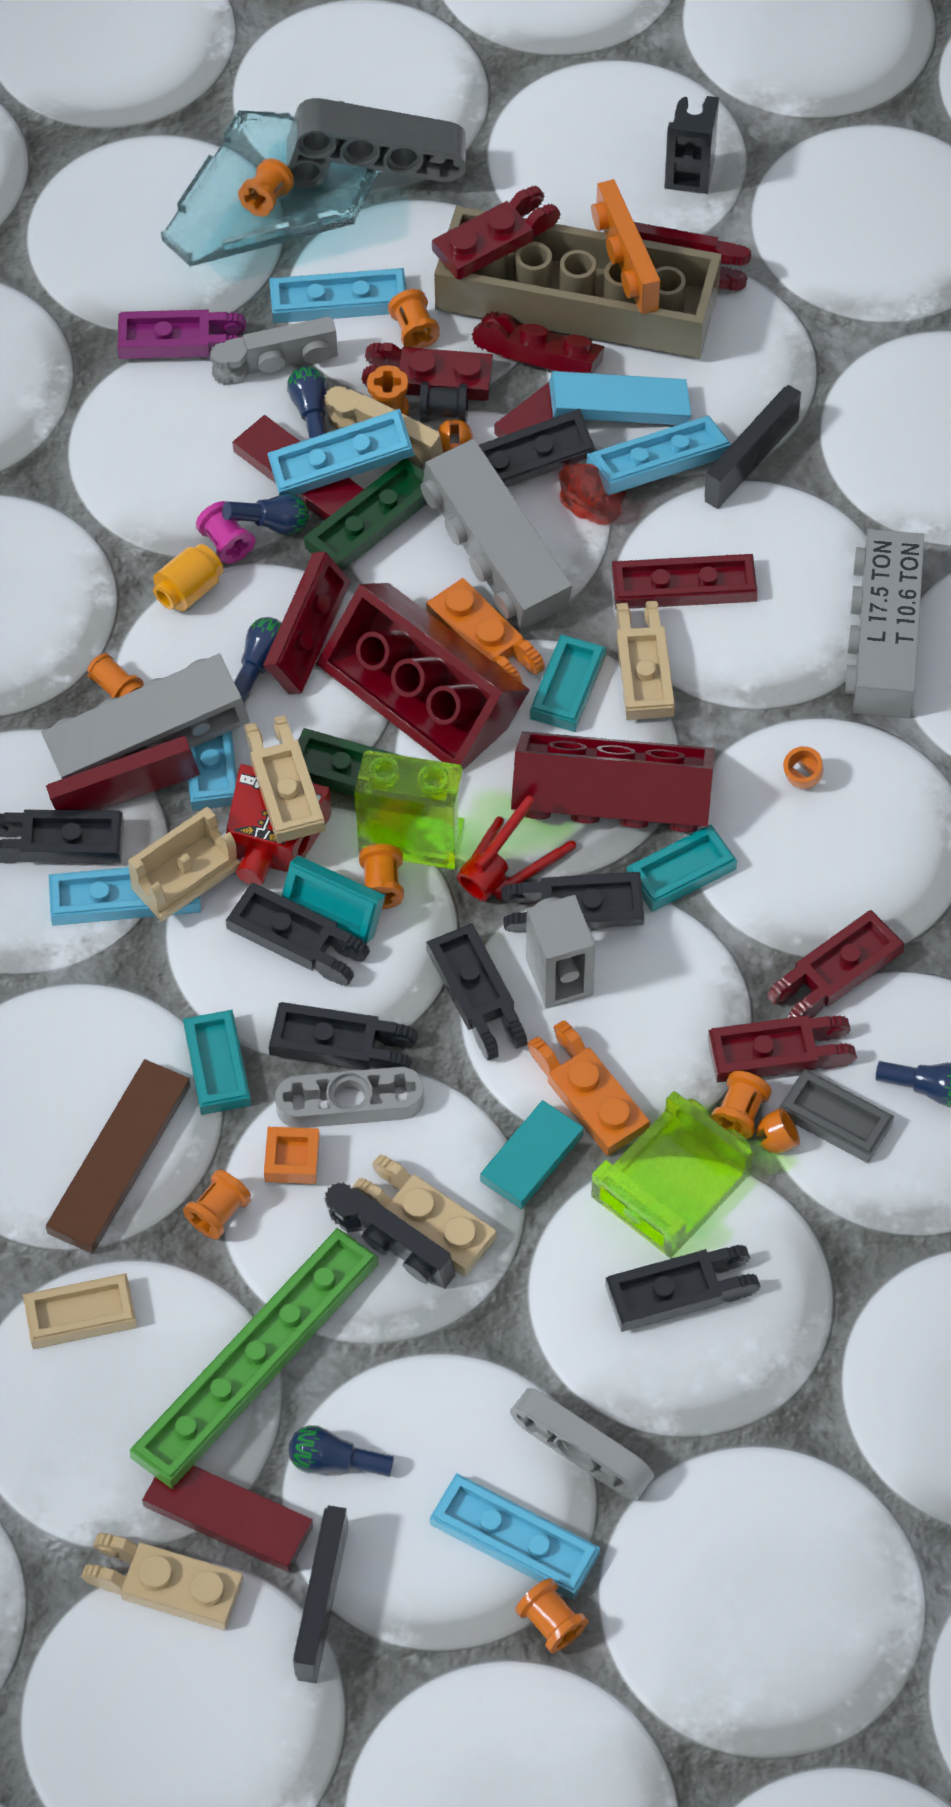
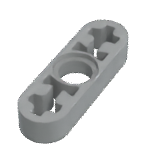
[275,1067,424,1128]
[510,1388,654,1500]

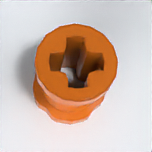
[238,158,294,217]
[388,289,440,348]
[367,365,409,416]
[359,844,404,909]
[711,1071,772,1139]
[183,1170,251,1240]
[515,1578,588,1654]

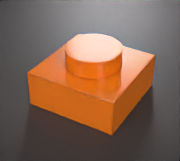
[264,1126,320,1184]

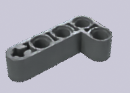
[286,98,466,189]

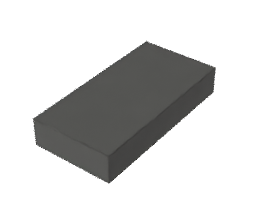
[779,1068,894,1163]

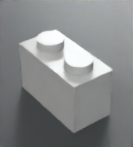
[526,895,595,1009]

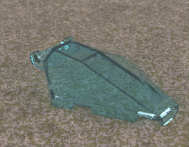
[161,101,389,266]

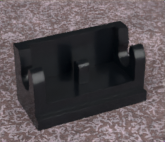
[664,96,719,194]

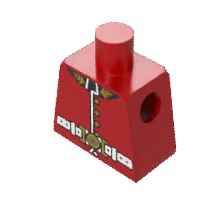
[226,764,332,885]

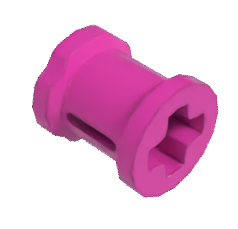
[195,501,256,564]

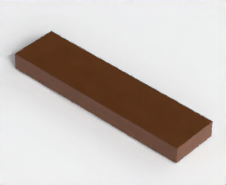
[45,1059,191,1254]

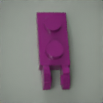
[117,309,246,359]

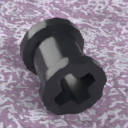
[419,382,469,423]

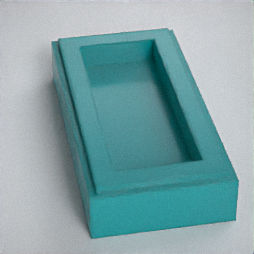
[530,634,606,732]
[626,824,737,912]
[282,855,385,943]
[183,1009,251,1115]
[480,1100,584,1210]

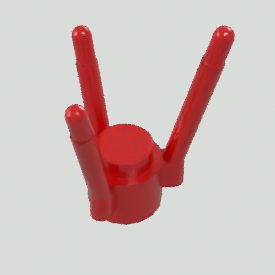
[457,796,576,901]

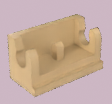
[128,806,240,922]

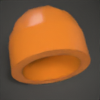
[438,419,473,453]
[783,746,824,789]
[756,1108,800,1154]

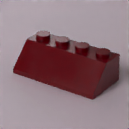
[316,583,530,773]
[511,731,715,832]

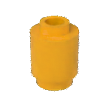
[153,544,224,612]

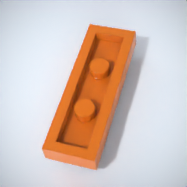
[591,179,660,315]

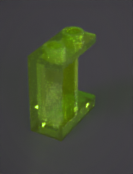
[354,750,465,870]
[591,1091,753,1259]

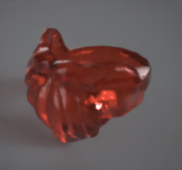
[558,462,627,525]

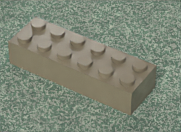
[434,205,722,358]

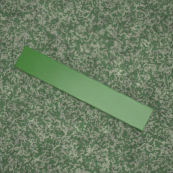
[129,1227,378,1489]

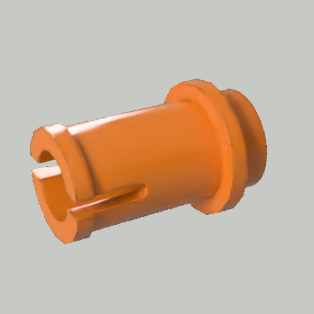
[87,653,144,698]

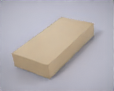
[23,1273,137,1349]

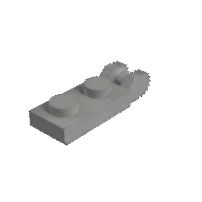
[210,316,338,385]

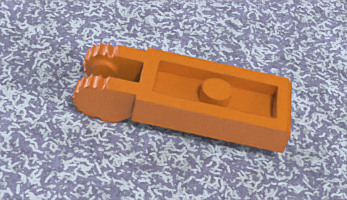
[426,578,546,683]
[527,1020,650,1156]

